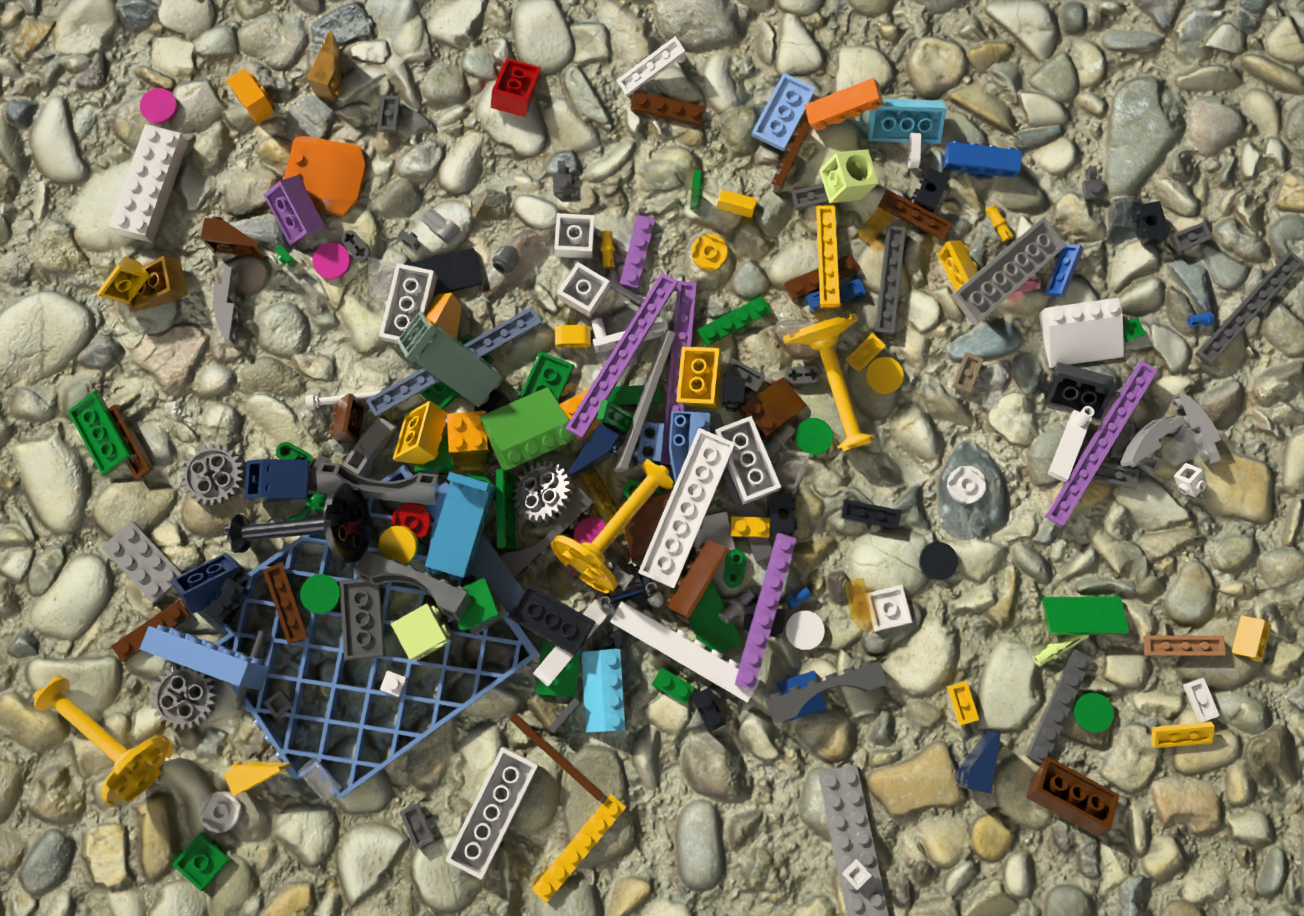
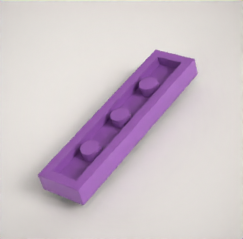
[620,215,655,290]

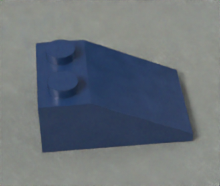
[569,423,621,480]
[171,552,240,614]
[955,731,1001,794]

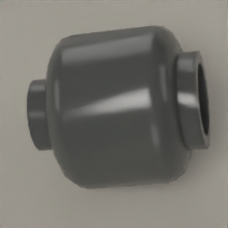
[492,245,520,273]

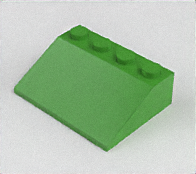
[479,387,577,470]

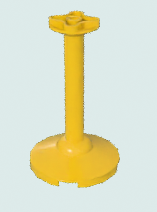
[783,314,875,451]
[550,459,675,593]
[33,675,173,807]

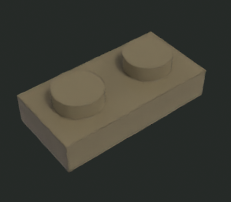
[951,352,984,394]

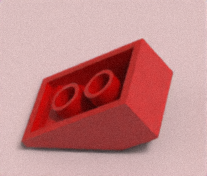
[490,58,541,117]

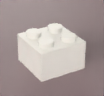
[554,213,595,259]
[557,262,610,318]

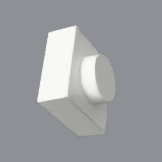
[380,671,407,697]
[842,859,872,890]

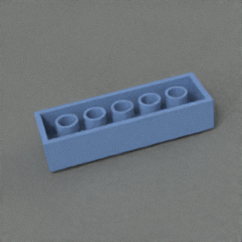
[140,625,270,690]

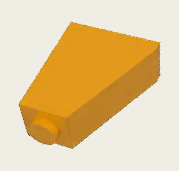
[426,293,462,339]

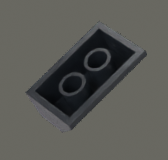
[1045,362,1115,419]

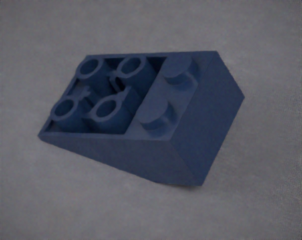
[244,459,310,503]

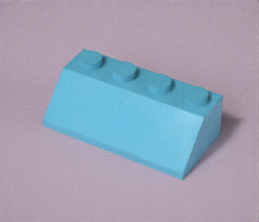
[868,99,946,144]
[581,649,625,732]

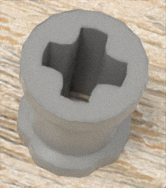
[612,565,634,591]

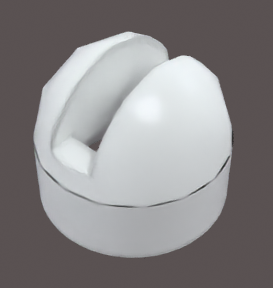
[646,591,663,608]

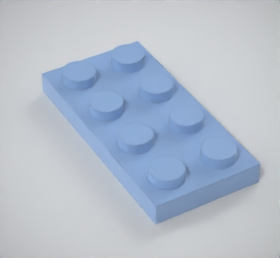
[751,73,816,151]

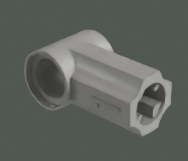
[421,208,460,244]

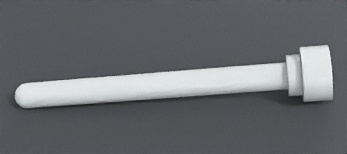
[305,391,381,411]

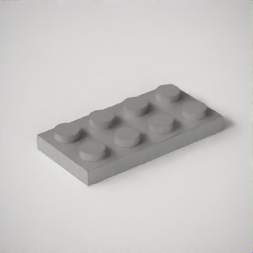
[101,520,183,604]

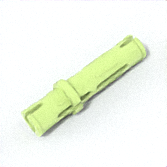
[1033,635,1089,667]

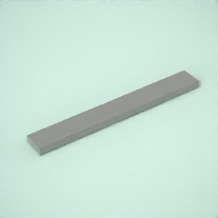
[614,330,676,473]

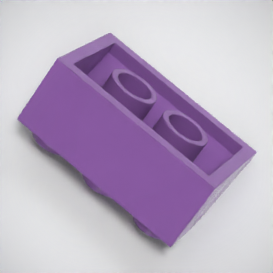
[264,175,325,246]

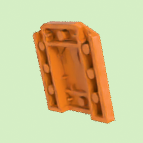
[284,135,367,217]

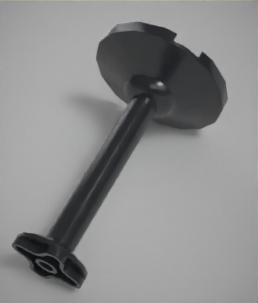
[224,483,371,563]

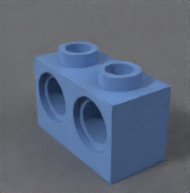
[634,422,664,465]

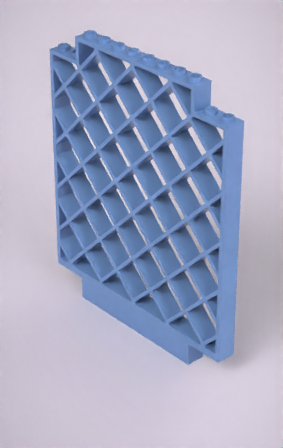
[214,464,540,799]

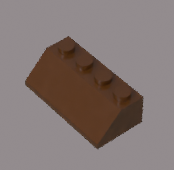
[666,540,730,620]
[1026,756,1119,837]

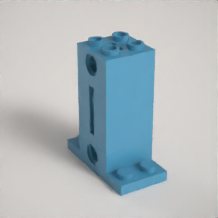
[425,472,496,580]

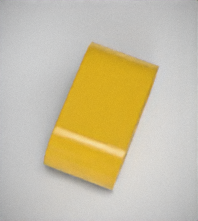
[555,325,591,348]

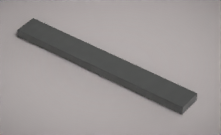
[1195,250,1304,366]
[710,413,772,562]

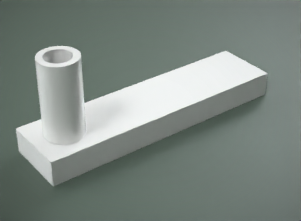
[617,36,687,96]
[591,318,668,353]
[1048,406,1094,482]

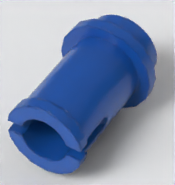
[1187,312,1214,327]
[785,587,812,609]

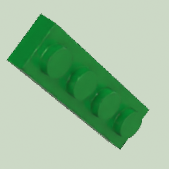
[697,296,771,347]

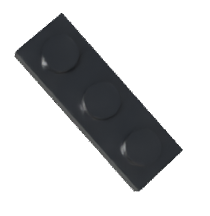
[840,499,901,530]

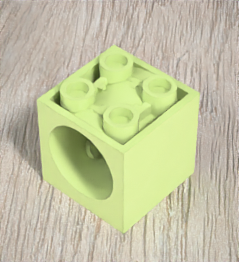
[820,149,879,203]
[391,604,452,661]

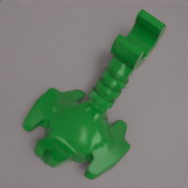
[288,493,327,521]

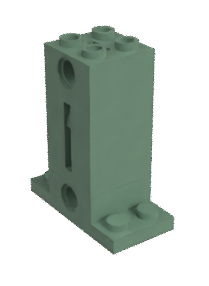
[397,311,502,408]

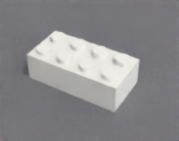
[379,263,438,344]
[714,416,781,505]

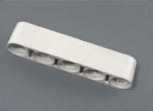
[533,599,611,686]

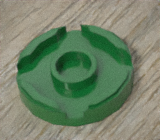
[795,418,833,456]
[300,574,341,614]
[1073,693,1114,733]

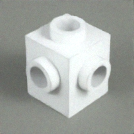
[1174,463,1207,497]

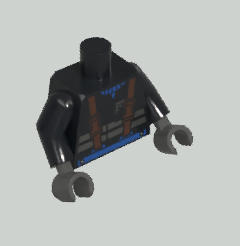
[598,555,659,610]

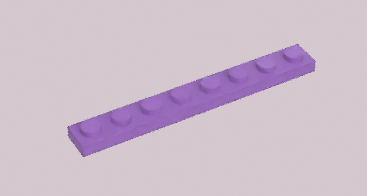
[734,533,796,691]

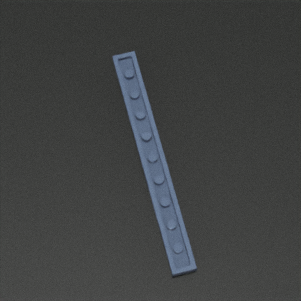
[366,307,542,418]

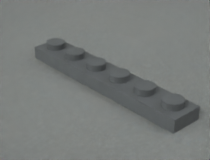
[874,225,906,335]
[1026,649,1092,764]

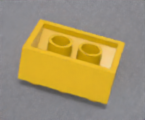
[937,240,978,291]
[676,347,723,409]
[393,401,447,465]

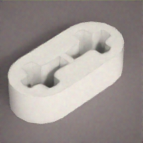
[908,133,921,168]

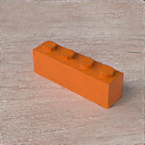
[805,78,884,130]

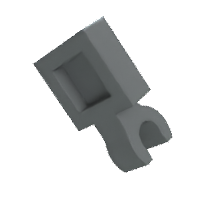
[553,160,572,195]
[1081,166,1105,200]

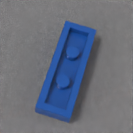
[1045,244,1084,297]

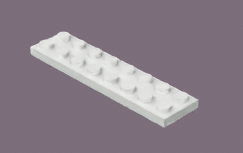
[638,428,735,588]

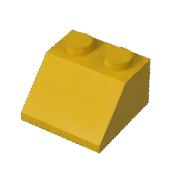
[97,257,150,304]

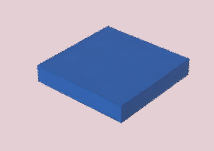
[776,670,827,721]

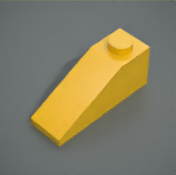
[224,761,292,796]

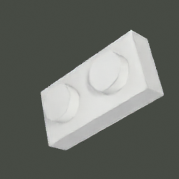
[1183,678,1220,723]

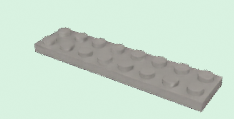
[951,217,1066,326]
[817,764,889,916]

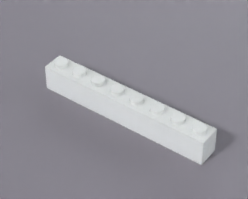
[610,600,759,703]

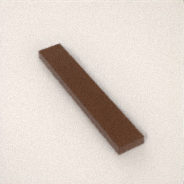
[509,714,604,801]

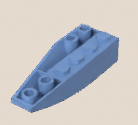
[669,411,711,529]

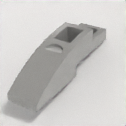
[213,266,241,345]
[1171,392,1221,466]
[1120,416,1185,467]
[343,417,396,477]

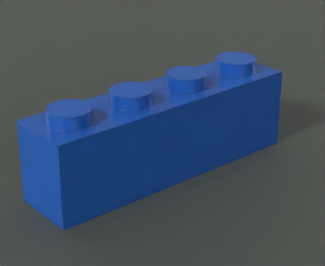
[943,141,1022,178]

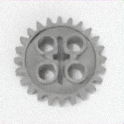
[180,443,245,506]
[513,461,573,523]
[150,665,218,730]

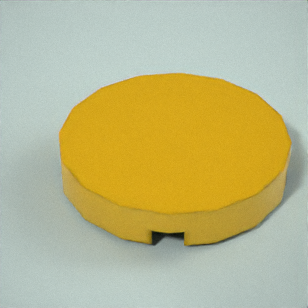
[691,234,728,271]
[865,357,904,395]
[379,526,418,565]

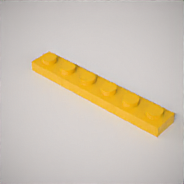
[816,205,840,308]
[531,794,626,903]

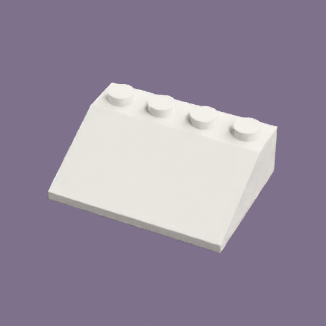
[1038,298,1124,368]

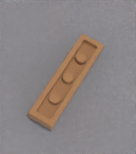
[1143,636,1226,656]

